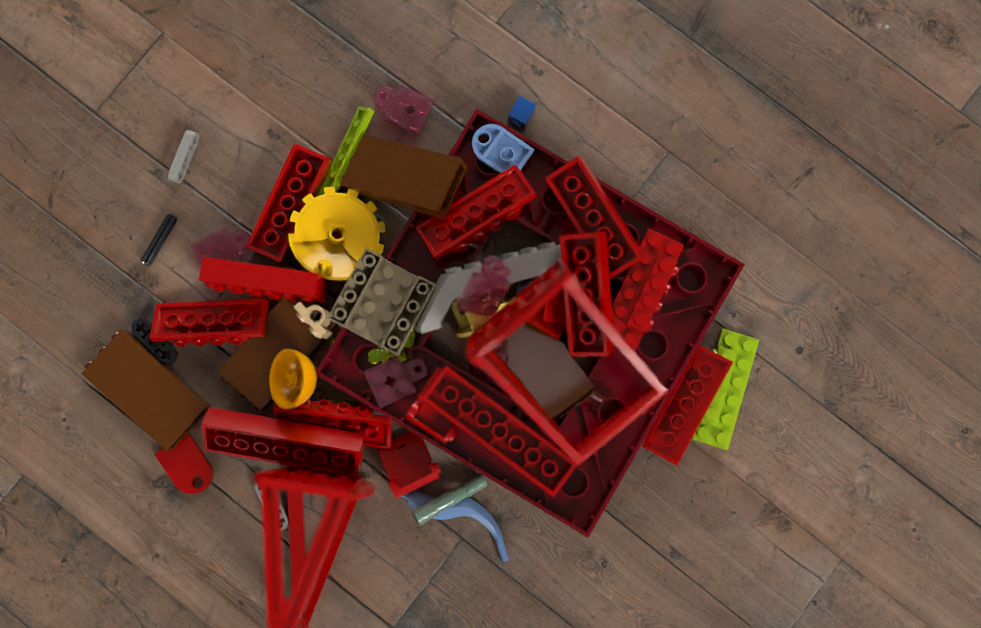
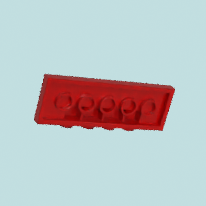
[416,164,537,260]
[612,228,684,351]
[149,298,269,347]
[642,345,734,466]
[273,399,392,449]

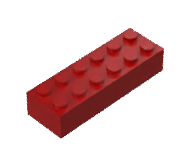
[246,143,332,266]
[545,156,645,279]
[559,231,615,357]
[198,257,329,306]

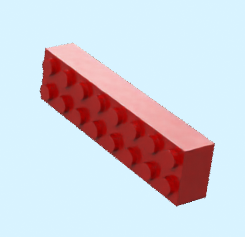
[422,366,577,497]
[201,407,365,478]

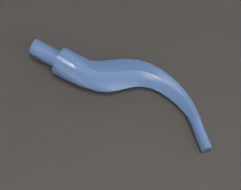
[391,489,509,562]

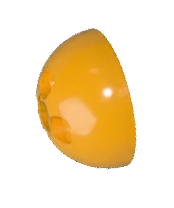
[269,349,317,409]

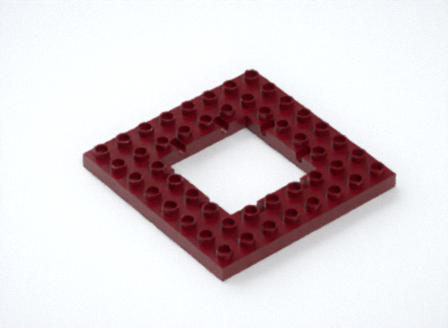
[316,108,745,538]

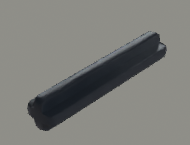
[141,213,177,266]

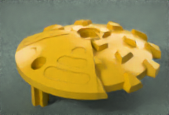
[288,187,385,281]

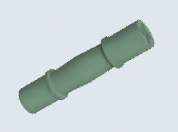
[412,473,487,526]

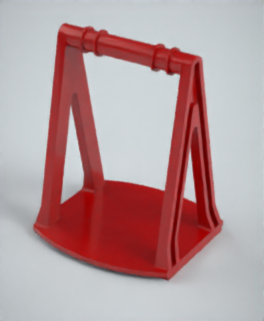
[466,258,669,465]
[253,466,375,628]

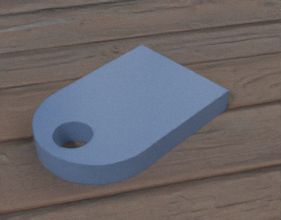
[472,124,535,174]

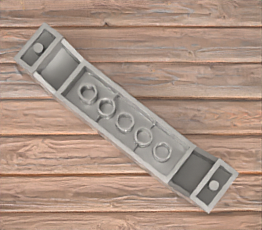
[414,242,561,333]

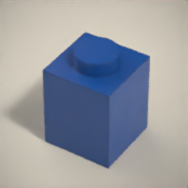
[508,96,536,129]

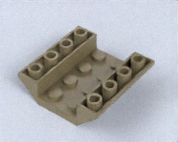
[327,248,437,356]

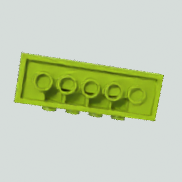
[692,328,759,450]

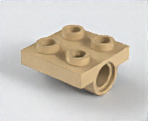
[294,302,333,340]

